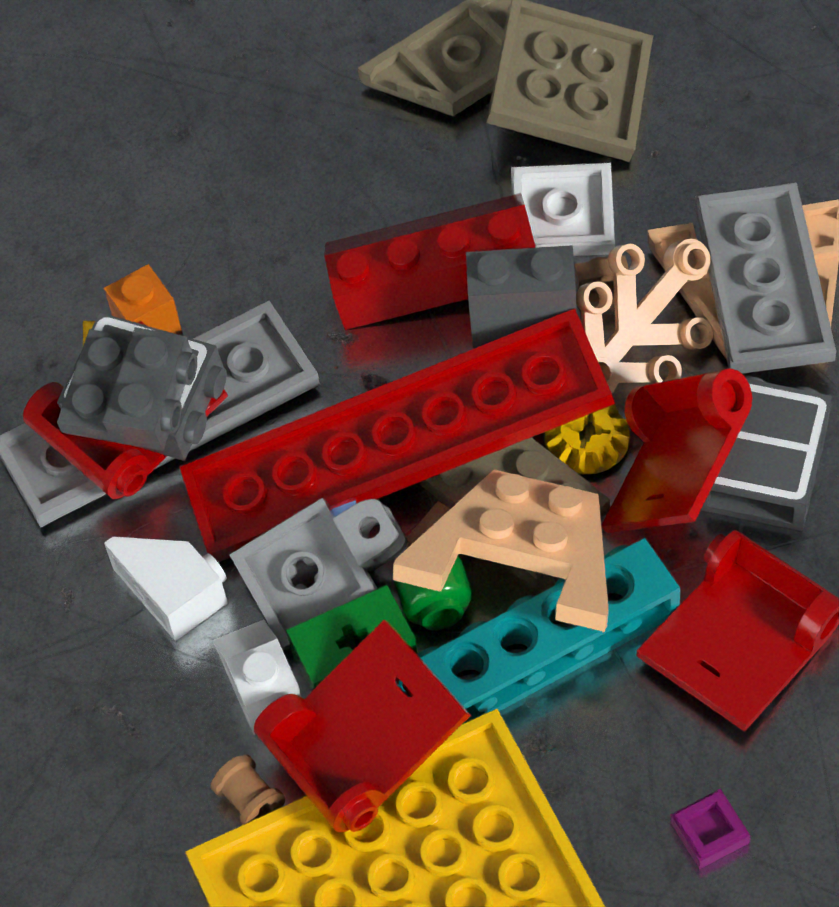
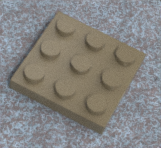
[486,0,653,162]

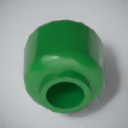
[394,556,472,630]

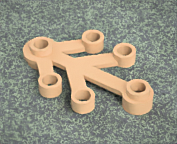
[576,239,713,393]

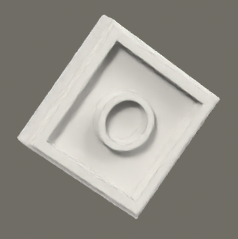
[511,163,615,256]

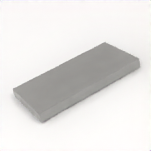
[695,182,836,373]

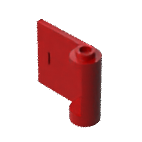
[23,320,228,499]
[601,368,752,533]
[636,530,839,732]
[254,619,471,832]

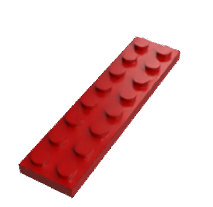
[179,308,615,562]

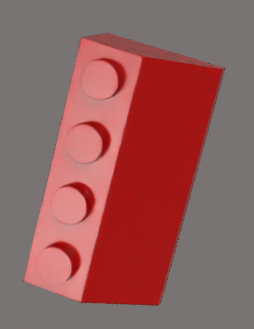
[324,193,536,330]

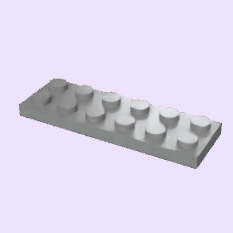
[0,301,320,528]

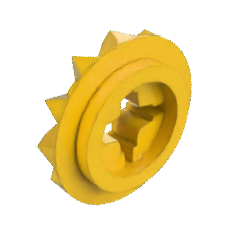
[545,404,630,474]

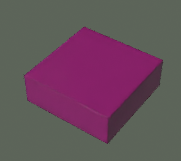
[670,788,750,870]

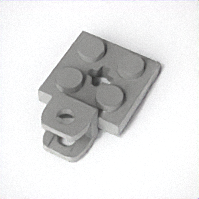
[230,498,407,650]

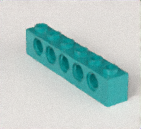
[399,538,680,724]

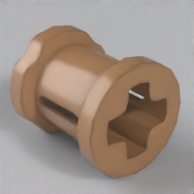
[211,754,286,825]

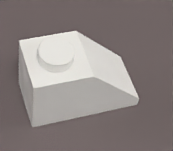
[104,537,228,642]
[213,620,301,735]

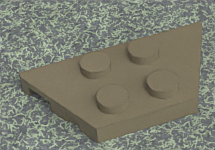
[358,0,512,116]

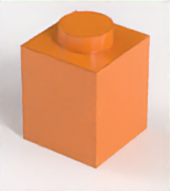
[104,264,182,335]

